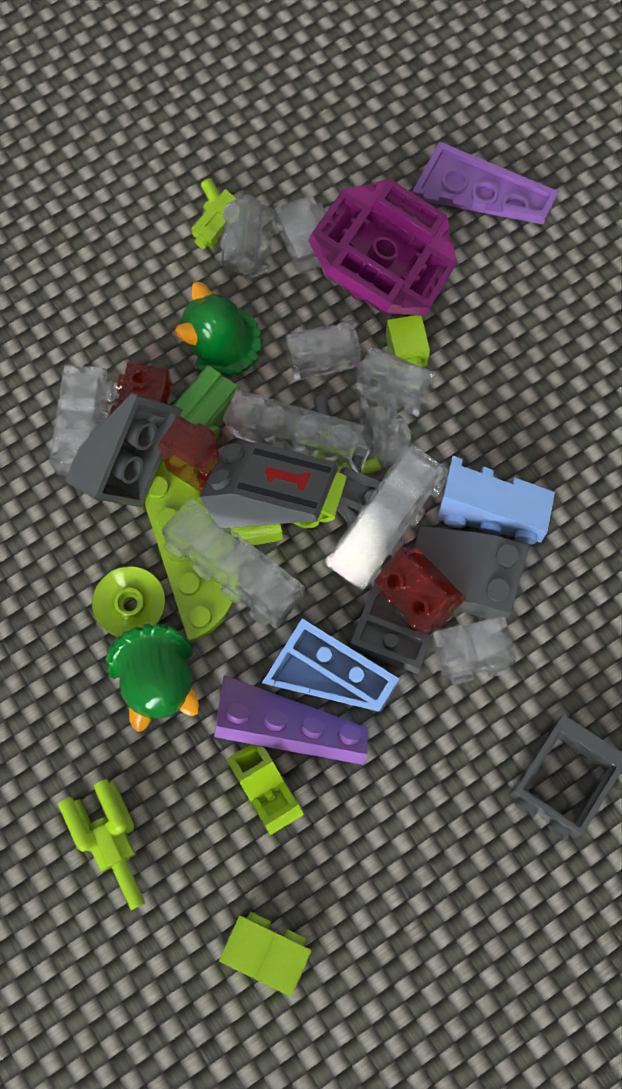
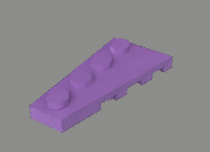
[412,141,559,224]
[214,675,368,765]

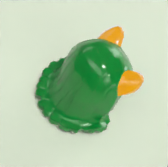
[175,282,263,376]
[105,624,199,732]

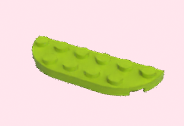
[144,446,240,644]

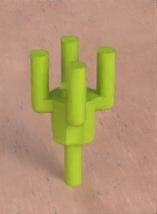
[58,779,145,910]

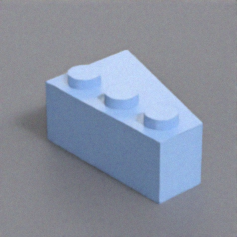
[437,456,555,544]
[262,619,400,712]

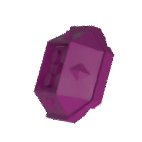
[308,179,457,316]

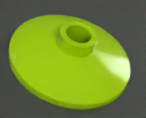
[92,567,166,637]

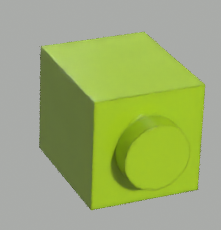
[386,315,430,372]

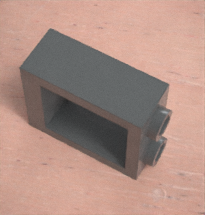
[509,714,622,839]

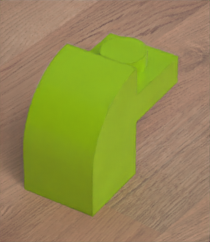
[226,744,304,835]

